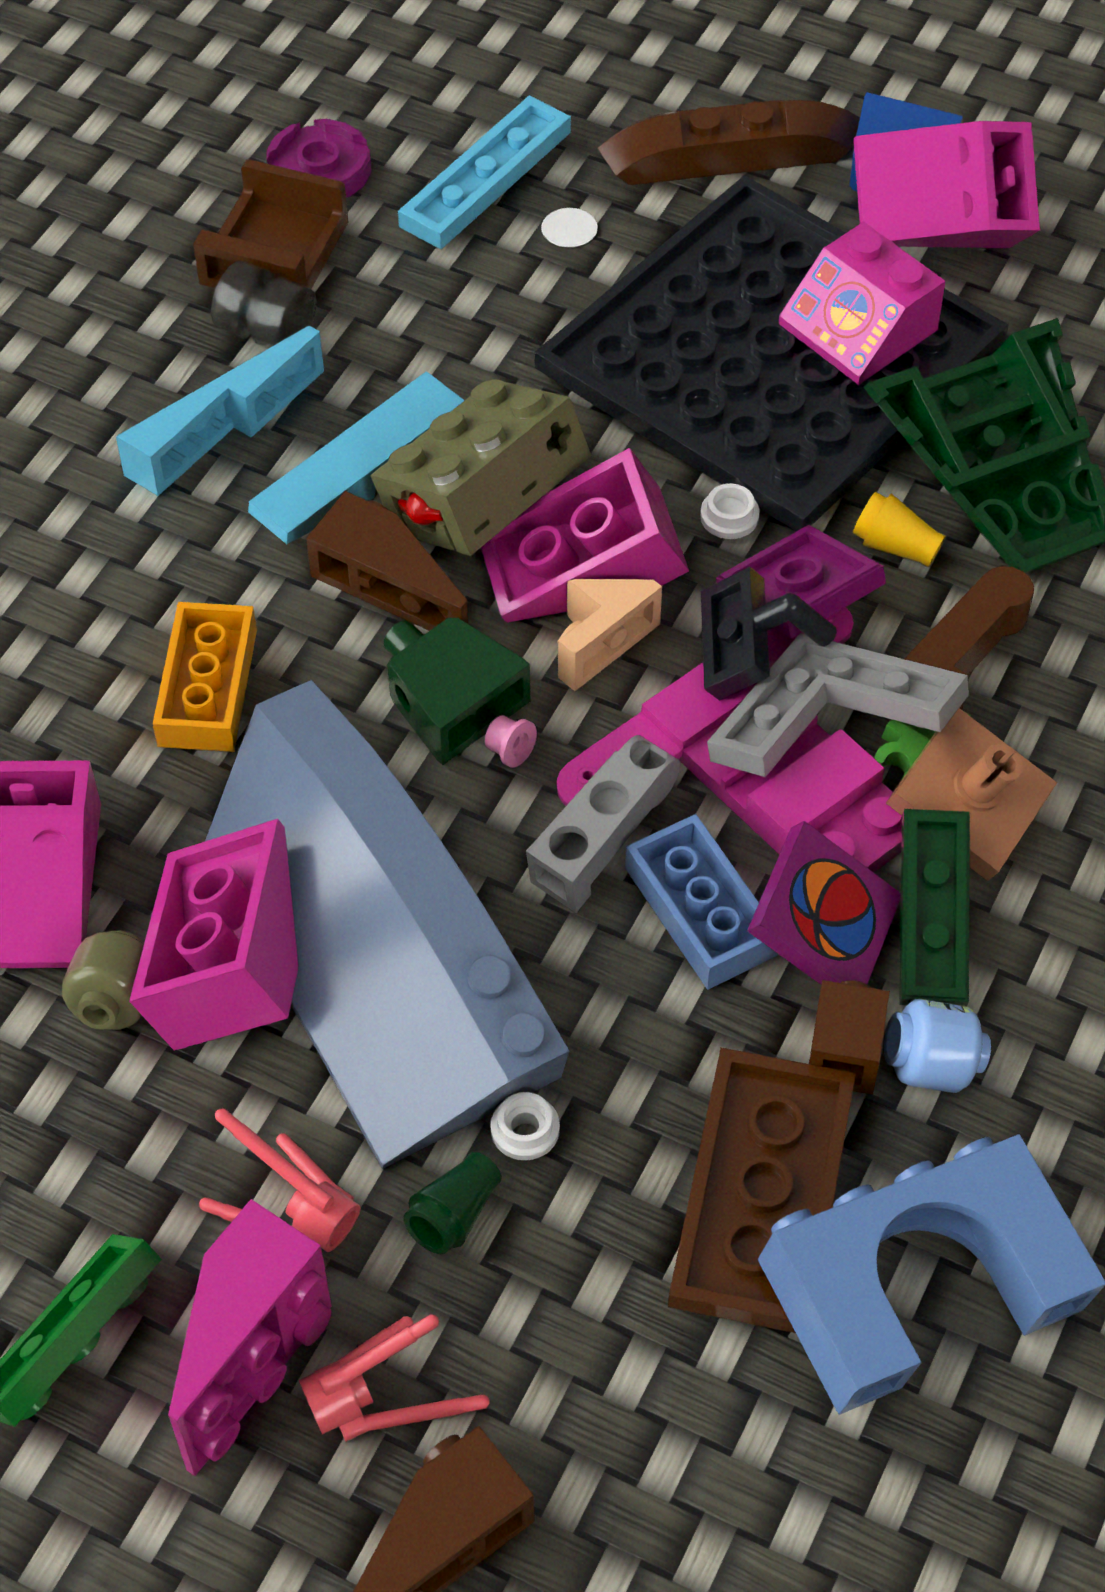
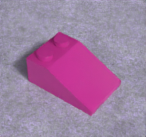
[481,448,689,623]
[129,818,299,1051]

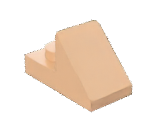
[558,579,662,691]

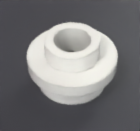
[491,1092,560,1160]

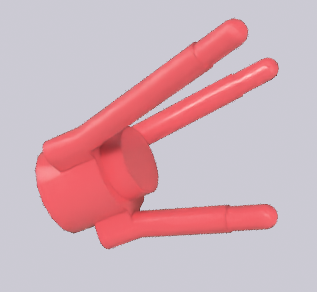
[199,1108,361,1252]
[299,1314,490,1442]

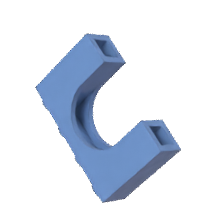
[758,1134,1105,1415]

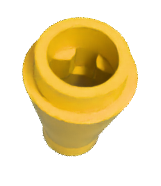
[853,492,946,568]

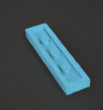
[398,95,571,250]

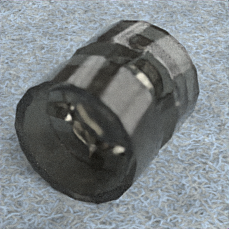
[211,260,317,349]

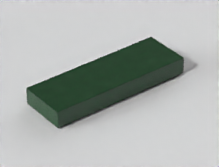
[899,809,970,1007]

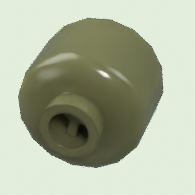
[62,931,144,1030]

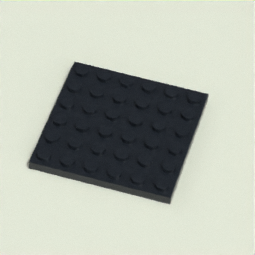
[534,175,1008,531]

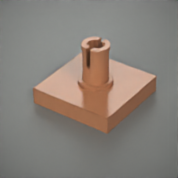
[886,708,1057,881]

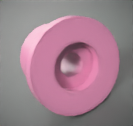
[485,715,537,768]

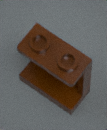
[193,159,348,309]

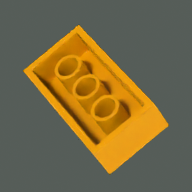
[153,602,257,752]

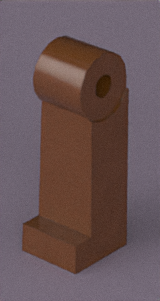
[904,566,1034,710]

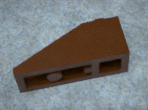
[306,491,468,631]
[353,1426,535,1592]

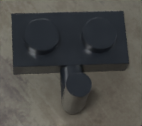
[700,566,837,701]

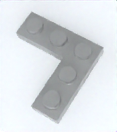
[707,633,969,777]

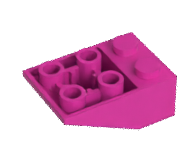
[853,121,1040,248]
[0,760,101,968]
[168,1199,332,1476]

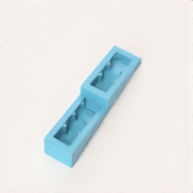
[116,326,324,496]
[248,371,465,544]

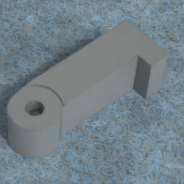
[526,735,680,913]

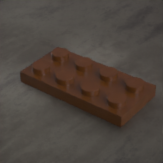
[668,1047,856,1333]

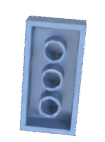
[625,814,778,990]

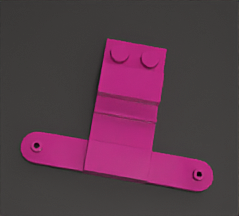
[557,607,902,873]

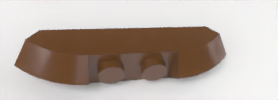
[597,100,860,185]

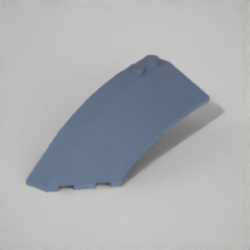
[205,680,569,1169]

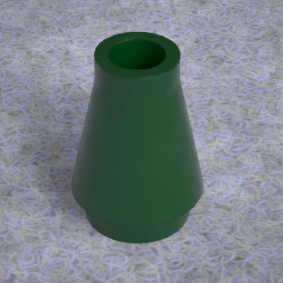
[403,1152,502,1254]

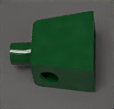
[383,618,531,765]

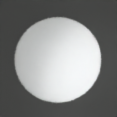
[541,208,598,247]

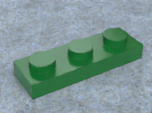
[0,1234,162,1427]

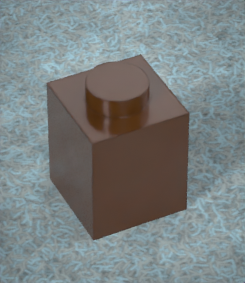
[809,980,890,1095]

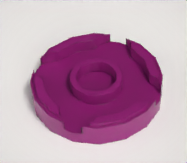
[266,118,372,198]

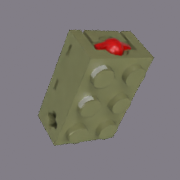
[370,379,591,556]

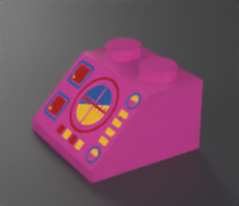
[779,222,946,385]

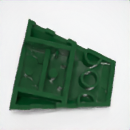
[864,318,1105,574]

